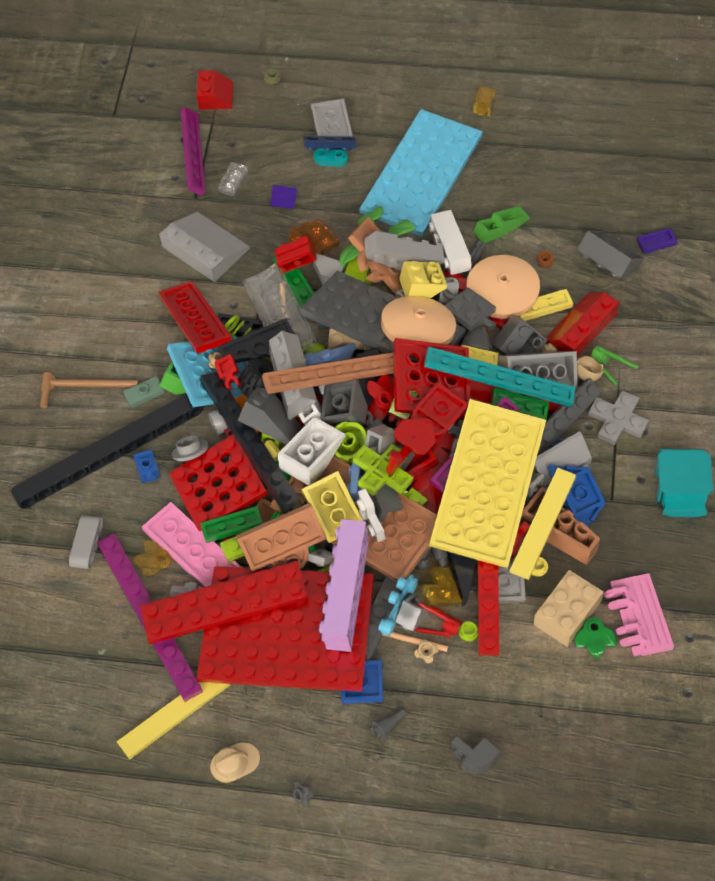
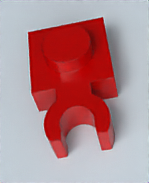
[214,354,241,391]

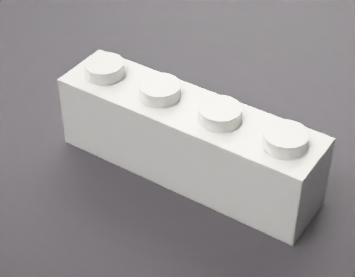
[428,210,471,275]

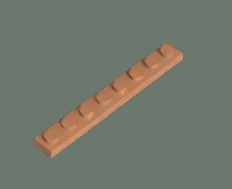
[262,352,411,394]

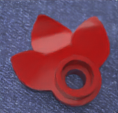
[367,375,394,410]

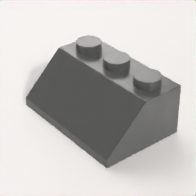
[577,231,644,279]

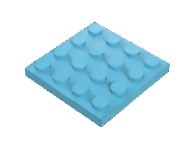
[167,336,248,407]

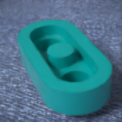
[313,148,348,167]

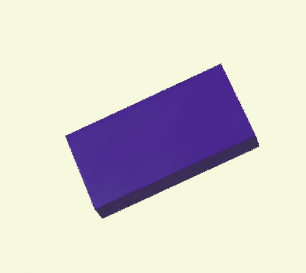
[637,228,678,254]

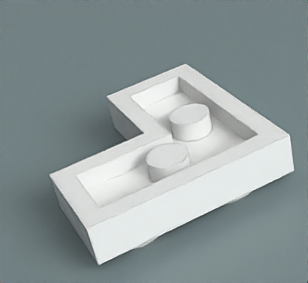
[357,489,385,542]

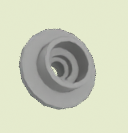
[172,435,209,461]

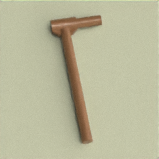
[40,372,139,408]

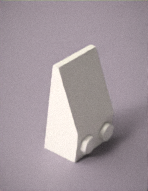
[278,417,345,486]

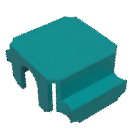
[655,449,713,517]

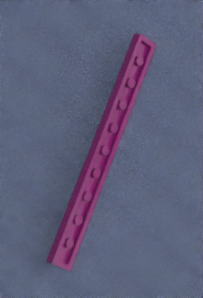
[97,533,203,702]

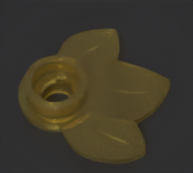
[132,540,172,577]

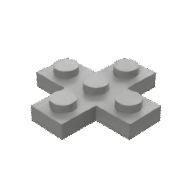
[588,391,649,445]

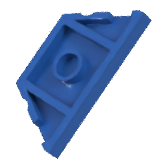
[546,465,606,527]

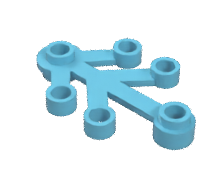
[378,574,418,637]

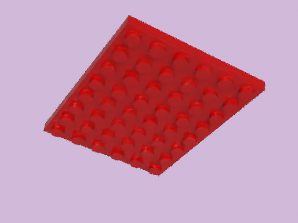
[196,566,374,692]

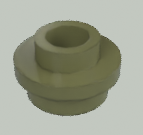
[264,69,281,84]

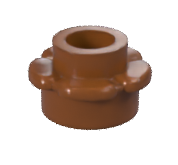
[536,251,554,268]

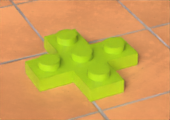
[353,444,414,496]

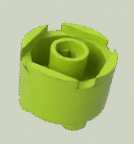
[335,422,367,466]

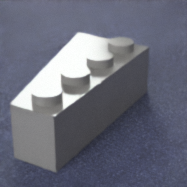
[364,231,445,271]

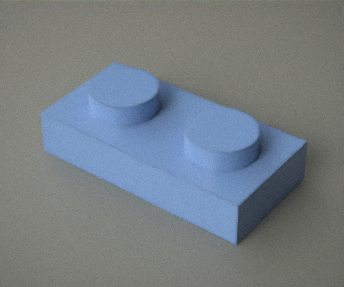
[347,462,365,502]

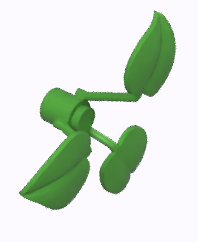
[340,206,416,268]

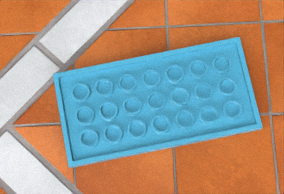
[360,109,483,237]

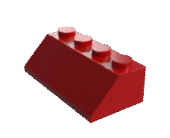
[546,292,619,357]

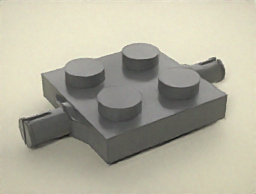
[443,287,496,331]

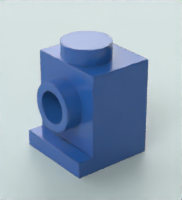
[133,449,160,483]

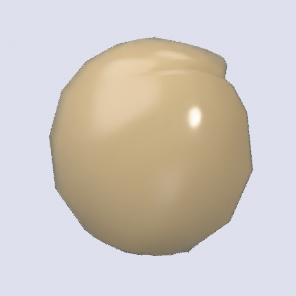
[577,356,604,382]

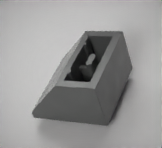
[491,315,547,355]

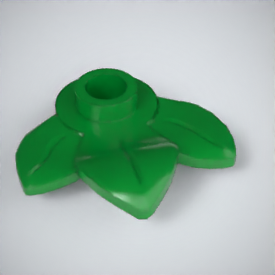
[575,617,617,658]

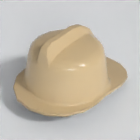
[210,742,260,783]

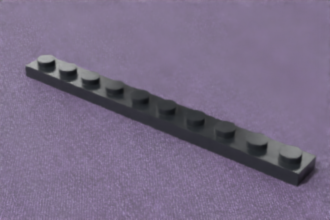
[199,372,303,514]

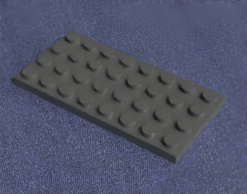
[300,270,466,363]

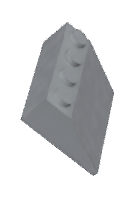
[159,212,250,282]

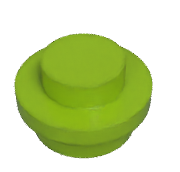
[459,621,478,642]

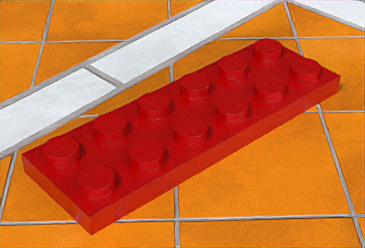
[159,281,232,354]

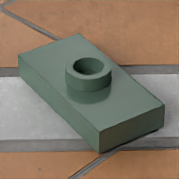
[123,376,165,408]

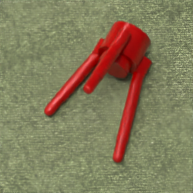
[415,602,462,639]

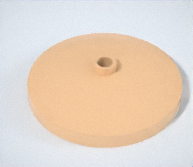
[467,255,540,319]
[381,296,456,345]

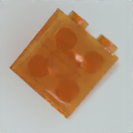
[289,219,340,255]

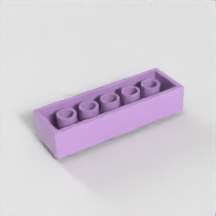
[319,519,369,652]

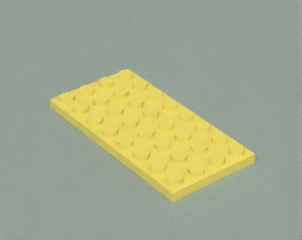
[429,399,546,568]

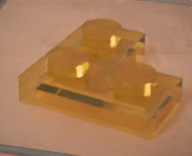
[420,567,462,607]

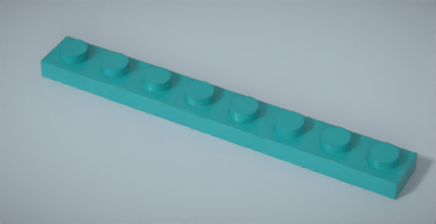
[424,347,575,407]

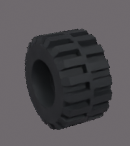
[238,358,282,400]

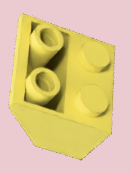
[399,261,447,298]

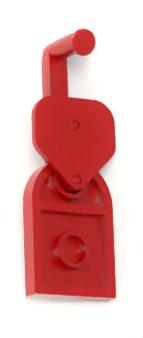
[386,382,469,475]

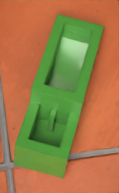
[473,206,530,243]

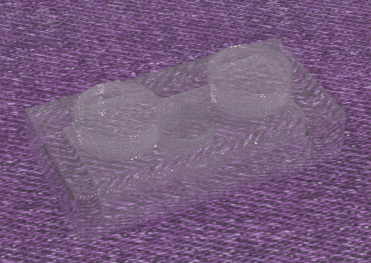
[218,162,248,197]

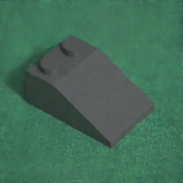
[238,386,302,445]

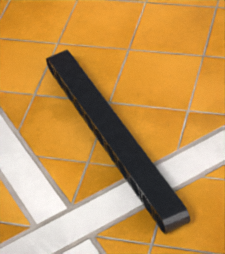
[11,394,203,509]

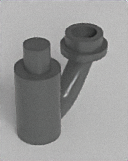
[415,547,449,570]

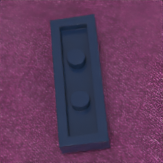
[303,136,357,150]

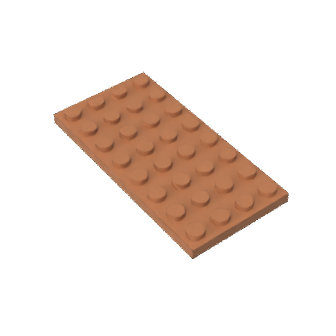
[271,456,437,582]

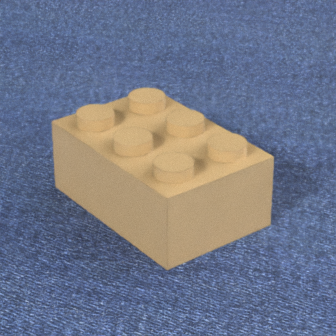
[534,570,603,647]

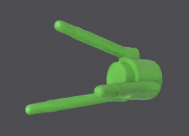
[591,345,639,385]

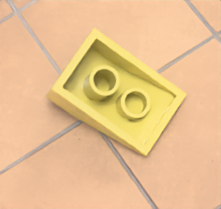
[301,471,363,543]

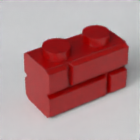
[274,236,317,273]

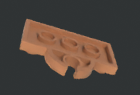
[348,217,402,293]
[236,503,326,572]

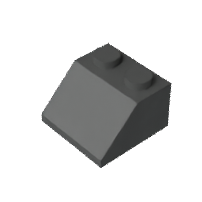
[321,380,367,428]

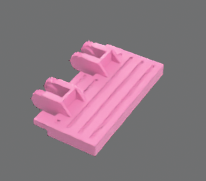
[604,573,674,656]

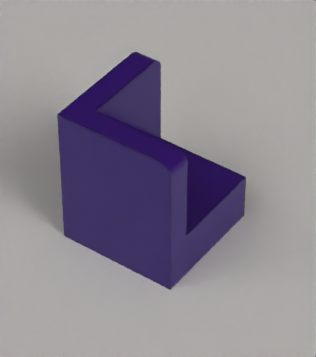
[270,185,297,209]

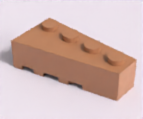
[520,486,600,565]

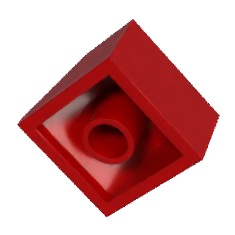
[197,70,234,110]

